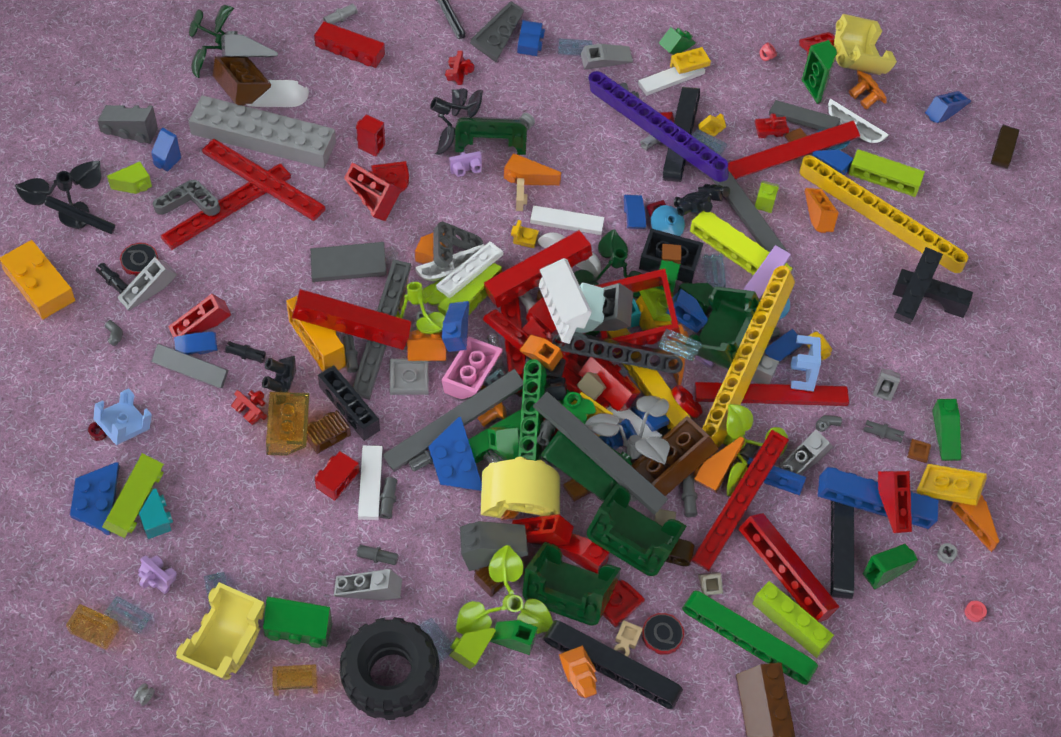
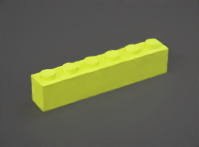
[690,211,792,275]

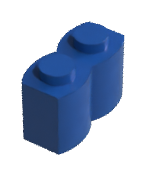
[517,20,545,56]

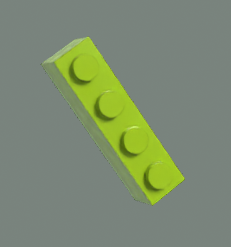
[848,149,925,197]
[438,263,502,316]
[102,453,164,538]
[753,581,834,658]

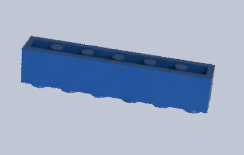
[818,467,939,529]

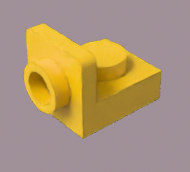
[698,113,726,137]
[511,220,539,248]

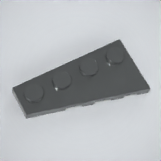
[470,1,524,62]

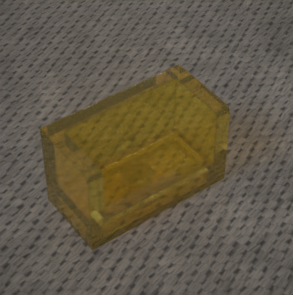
[66,604,120,650]
[272,664,318,696]

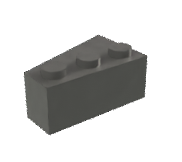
[98,105,158,144]

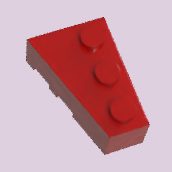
[344,162,402,221]
[578,357,640,412]

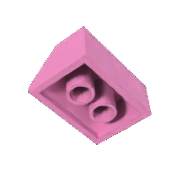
[442,337,503,399]

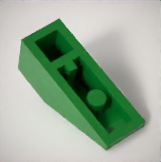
[932,399,961,461]

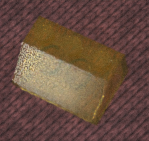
[266,392,309,456]

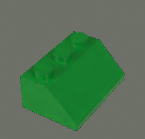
[801,40,837,104]
[263,596,333,648]

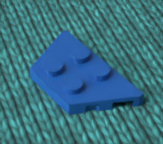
[428,417,482,491]
[70,462,120,535]

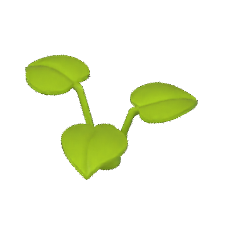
[396,279,447,334]
[723,404,788,496]
[456,545,553,634]

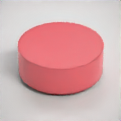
[965,601,987,622]

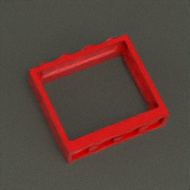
[595,269,681,353]

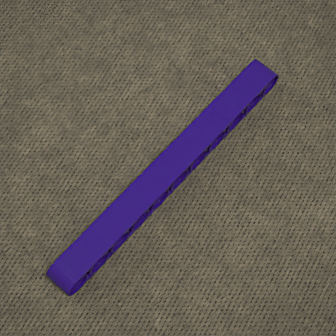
[588,71,729,182]

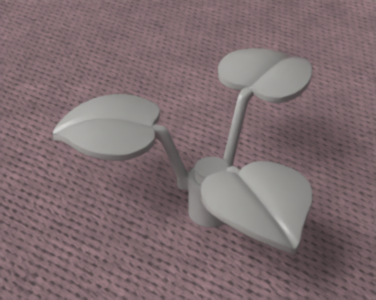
[584,396,670,464]

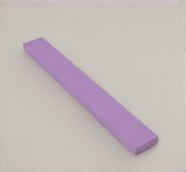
[695,245,791,368]

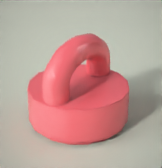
[759,42,777,61]

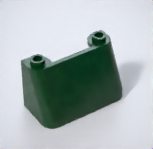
[455,116,527,155]
[685,286,760,369]
[540,420,633,502]
[587,483,687,576]
[522,542,621,626]

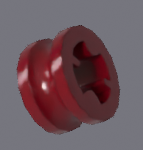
[88,422,107,441]

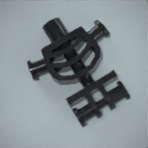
[674,184,730,216]

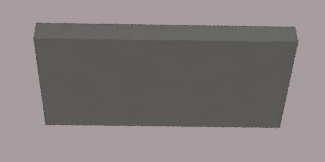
[310,242,386,282]

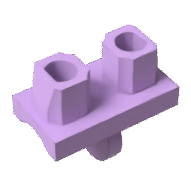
[449,151,482,177]
[138,555,177,594]

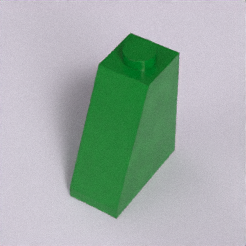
[863,544,918,590]

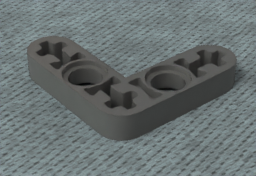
[153,180,220,216]
[433,221,484,268]

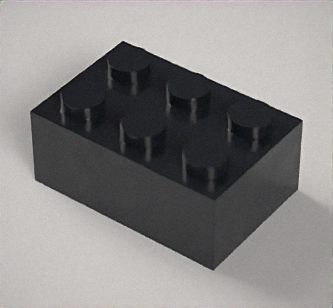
[639,228,704,283]

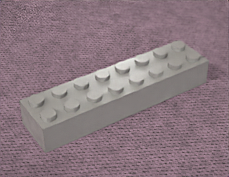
[188,95,336,168]

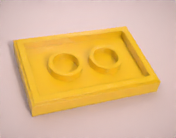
[917,464,987,506]

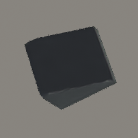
[545,377,567,401]

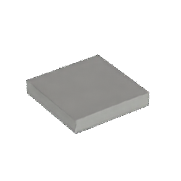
[390,359,429,395]

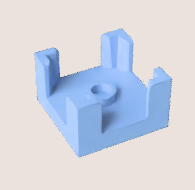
[791,335,821,391]
[93,388,152,445]

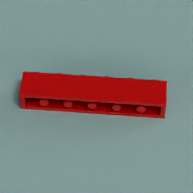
[484,230,593,308]
[292,289,412,350]
[739,513,840,622]

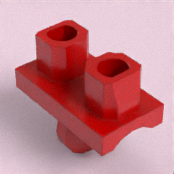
[445,51,475,85]
[754,113,789,139]
[231,390,268,425]

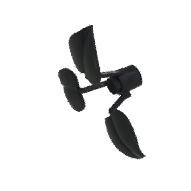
[430,88,483,155]
[15,161,101,229]

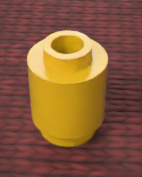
[807,332,832,360]

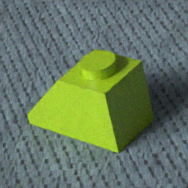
[107,161,152,194]
[755,180,779,213]
[449,628,496,669]

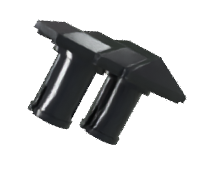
[262,355,296,402]

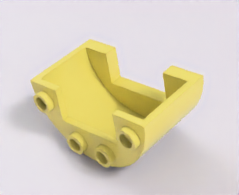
[834,14,897,75]
[481,457,560,518]
[176,582,265,680]

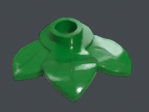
[563,392,596,424]

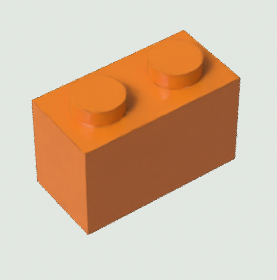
[407,330,446,361]

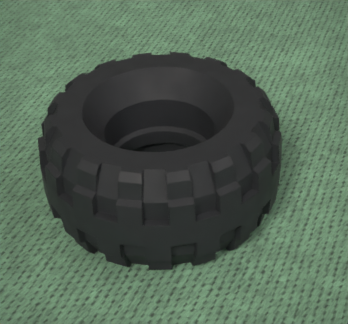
[339,617,440,720]

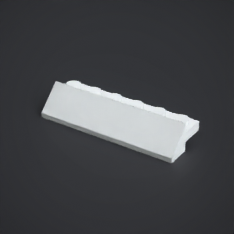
[539,258,592,344]

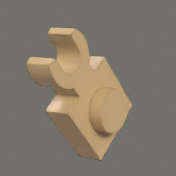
[516,178,527,211]
[614,620,643,657]

